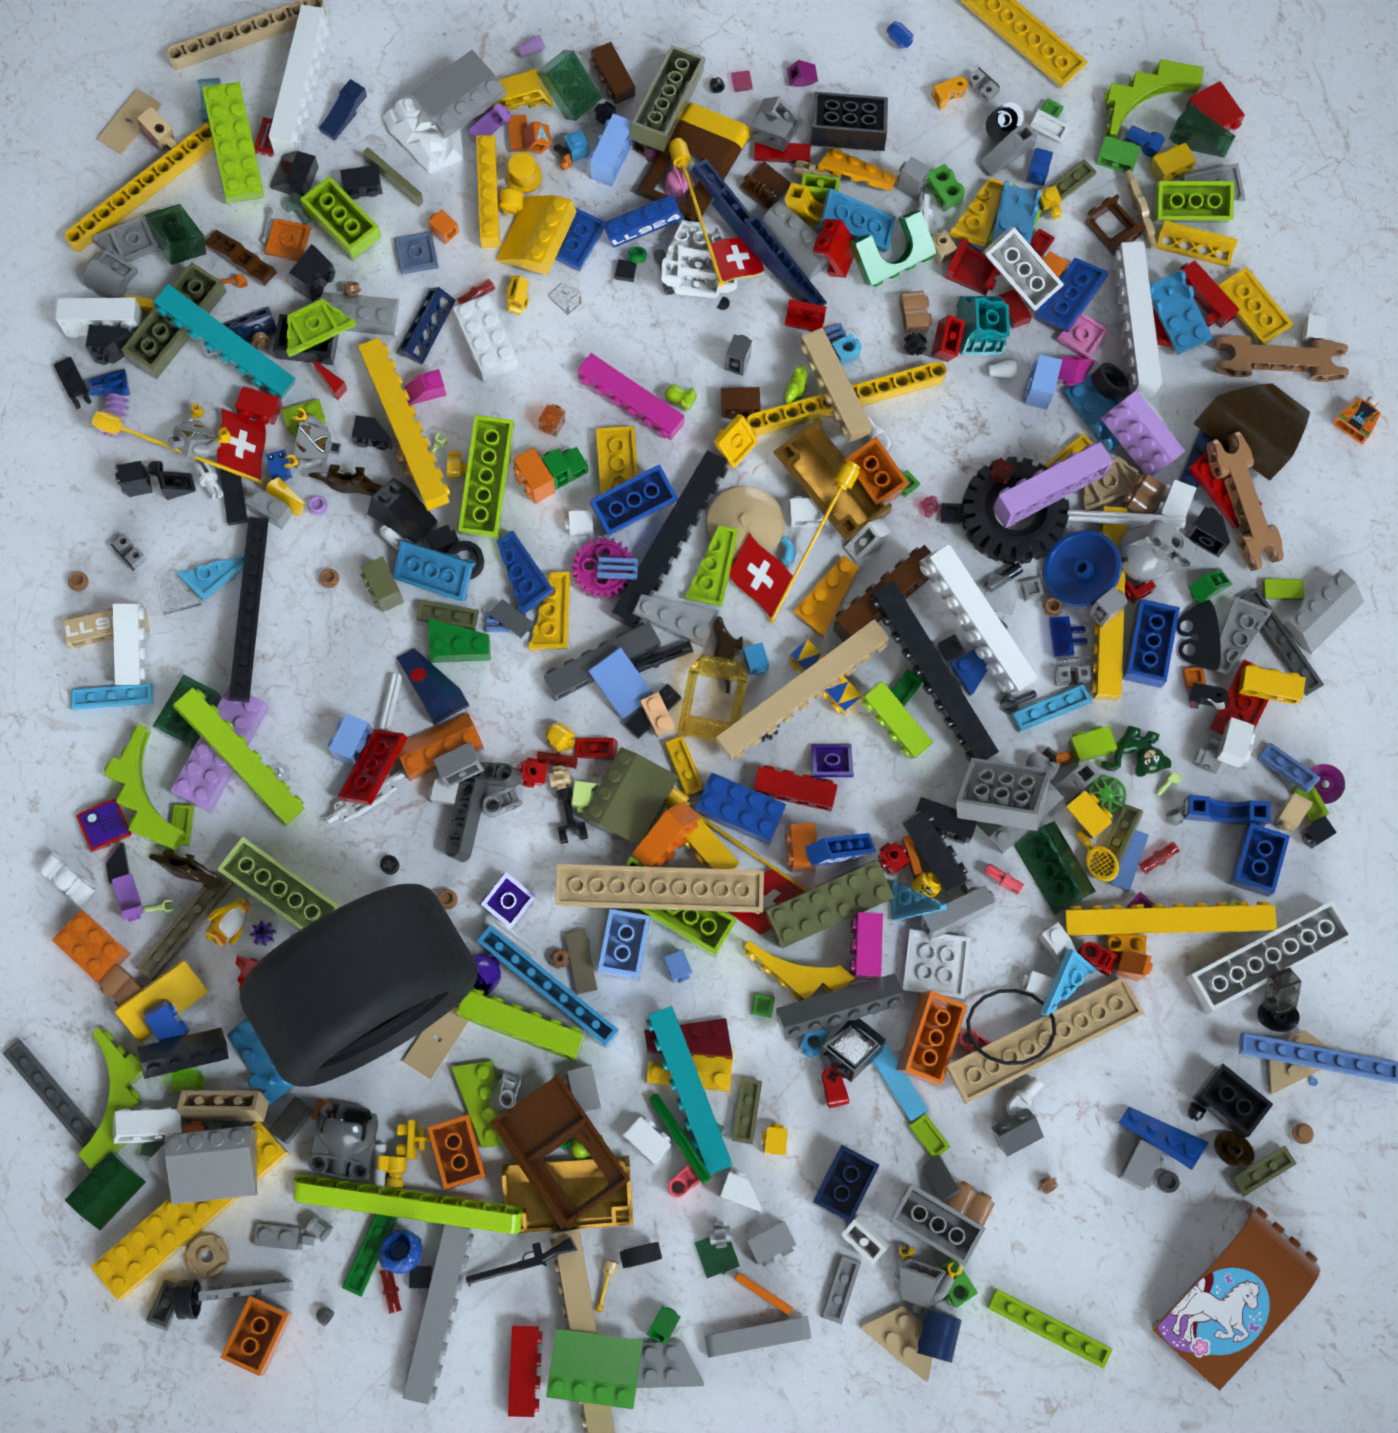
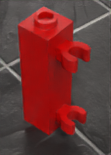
[1179,260,1240,328]

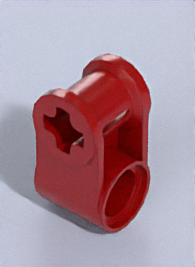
[1077,942,1120,976]
[822,1067,850,1109]

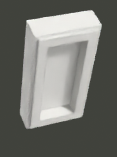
[1030,109,1071,143]

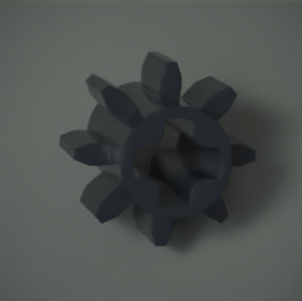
[594,101,617,125]
[904,332,927,356]

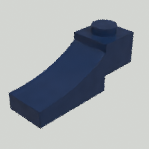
[319,79,367,141]

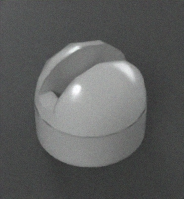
[1166,808,1184,826]

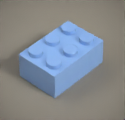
[589,113,633,187]
[598,909,650,980]

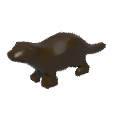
[309,464,383,496]
[713,616,743,694]
[149,848,220,888]

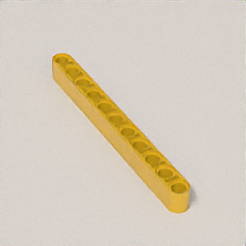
[65,121,214,252]
[746,361,947,437]

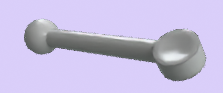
[260,207,273,243]

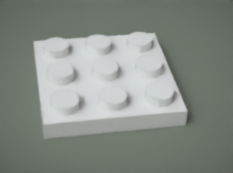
[902,929,971,1000]

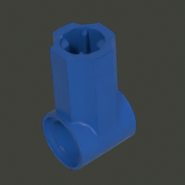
[1125,125,1165,157]

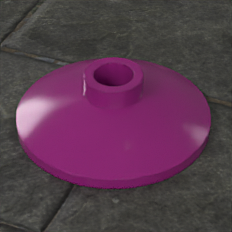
[1310,764,1345,804]

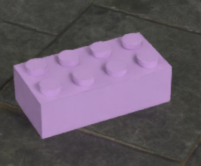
[1101,390,1185,476]

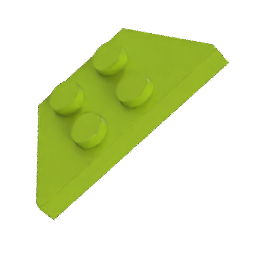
[287,298,357,357]

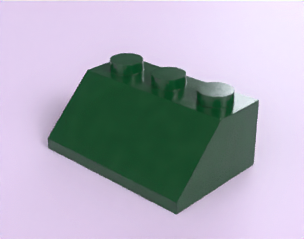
[65,1152,146,1230]

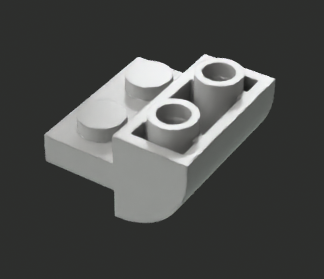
[84,250,138,298]

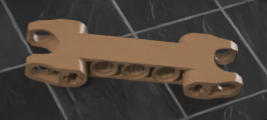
[1214,335,1349,382]
[1207,432,1284,571]

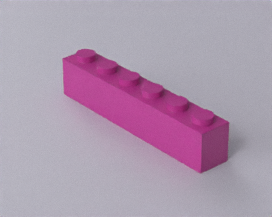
[577,353,685,440]

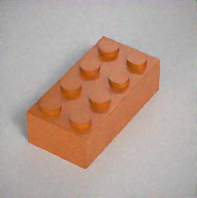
[896,991,967,1085]

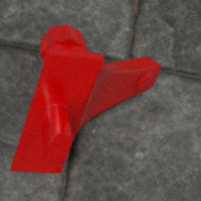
[235,955,258,991]

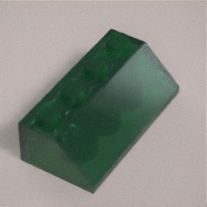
[1014,821,1096,915]

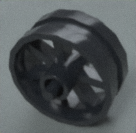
[173,1280,202,1320]

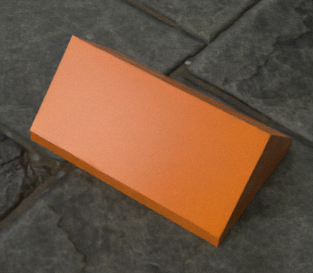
[845,437,909,506]

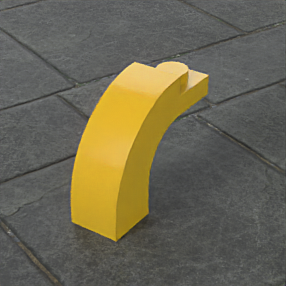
[785,183,824,228]

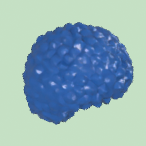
[378,1229,423,1274]

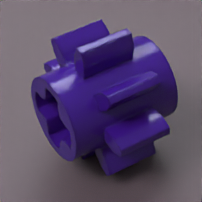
[250,920,277,947]

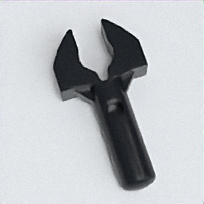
[1000,690,1037,714]

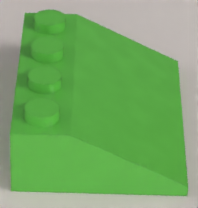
[546,1329,643,1409]

